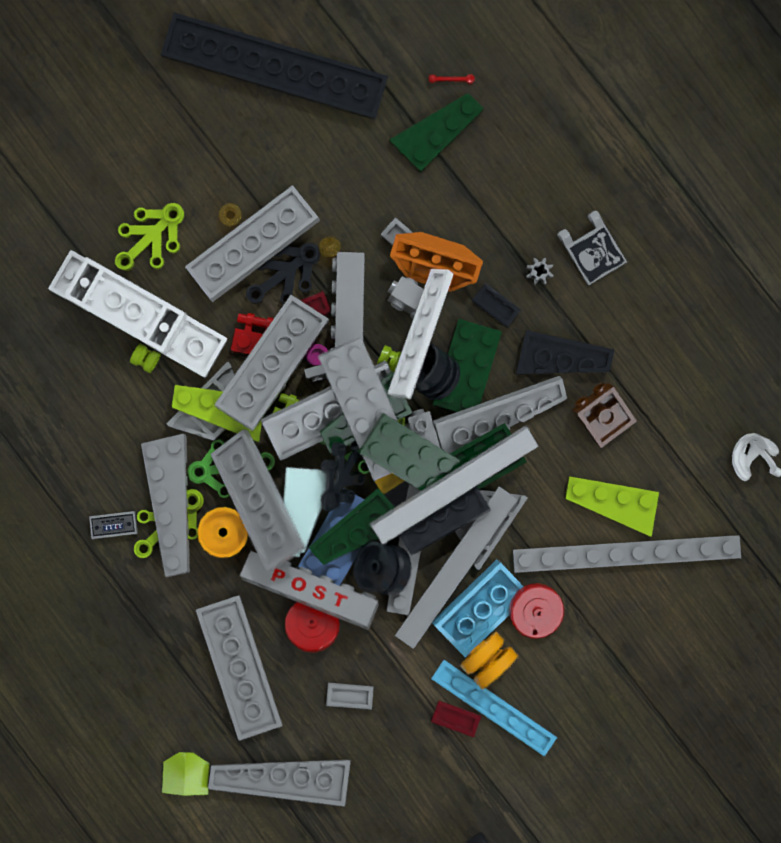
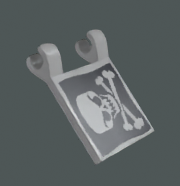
[557,211,627,285]

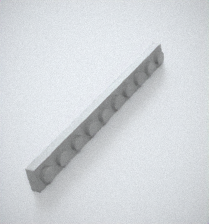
[513,535,741,573]

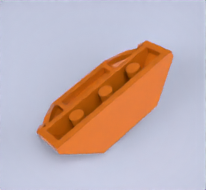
[390,232,483,292]

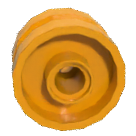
[198,507,248,558]
[460,632,518,689]

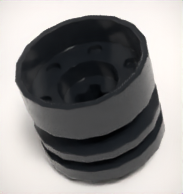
[414,342,461,400]

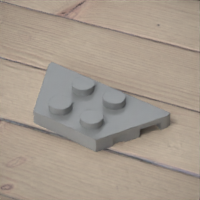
[167,362,235,441]
[455,490,528,570]

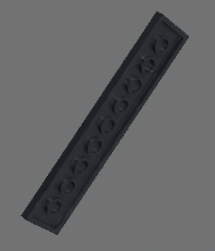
[161,12,388,120]

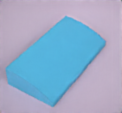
[432,559,523,657]

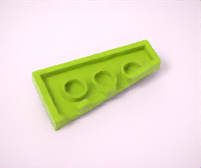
[172,385,263,442]
[565,477,659,537]

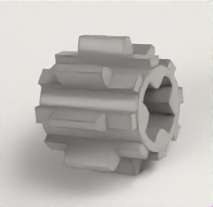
[526,258,553,285]

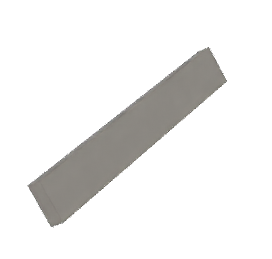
[370,426,538,544]
[395,486,518,649]

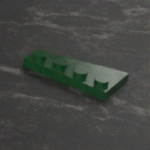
[308,489,395,565]

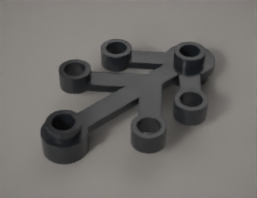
[246,243,321,305]
[320,441,365,511]

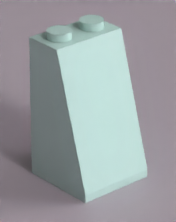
[284,468,326,557]

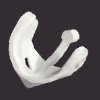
[732,433,781,481]

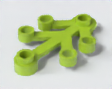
[115,203,184,271]
[134,489,204,558]

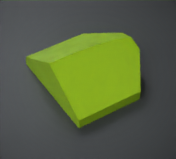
[162,752,210,796]

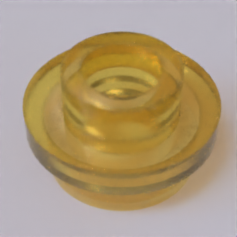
[219,203,242,226]
[319,236,341,257]

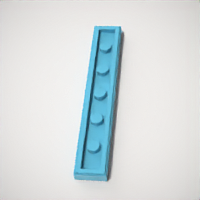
[431,660,557,757]

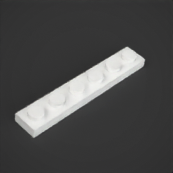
[388,269,453,399]

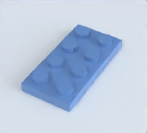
[298,488,364,586]

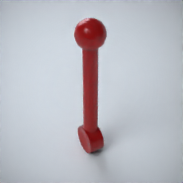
[428,74,475,84]

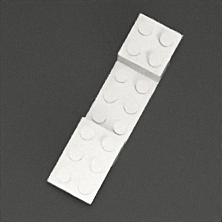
[48,250,228,378]

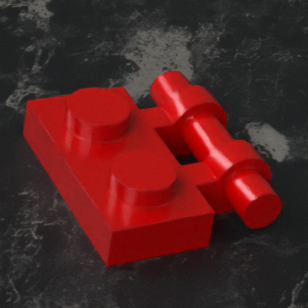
[231,313,274,355]

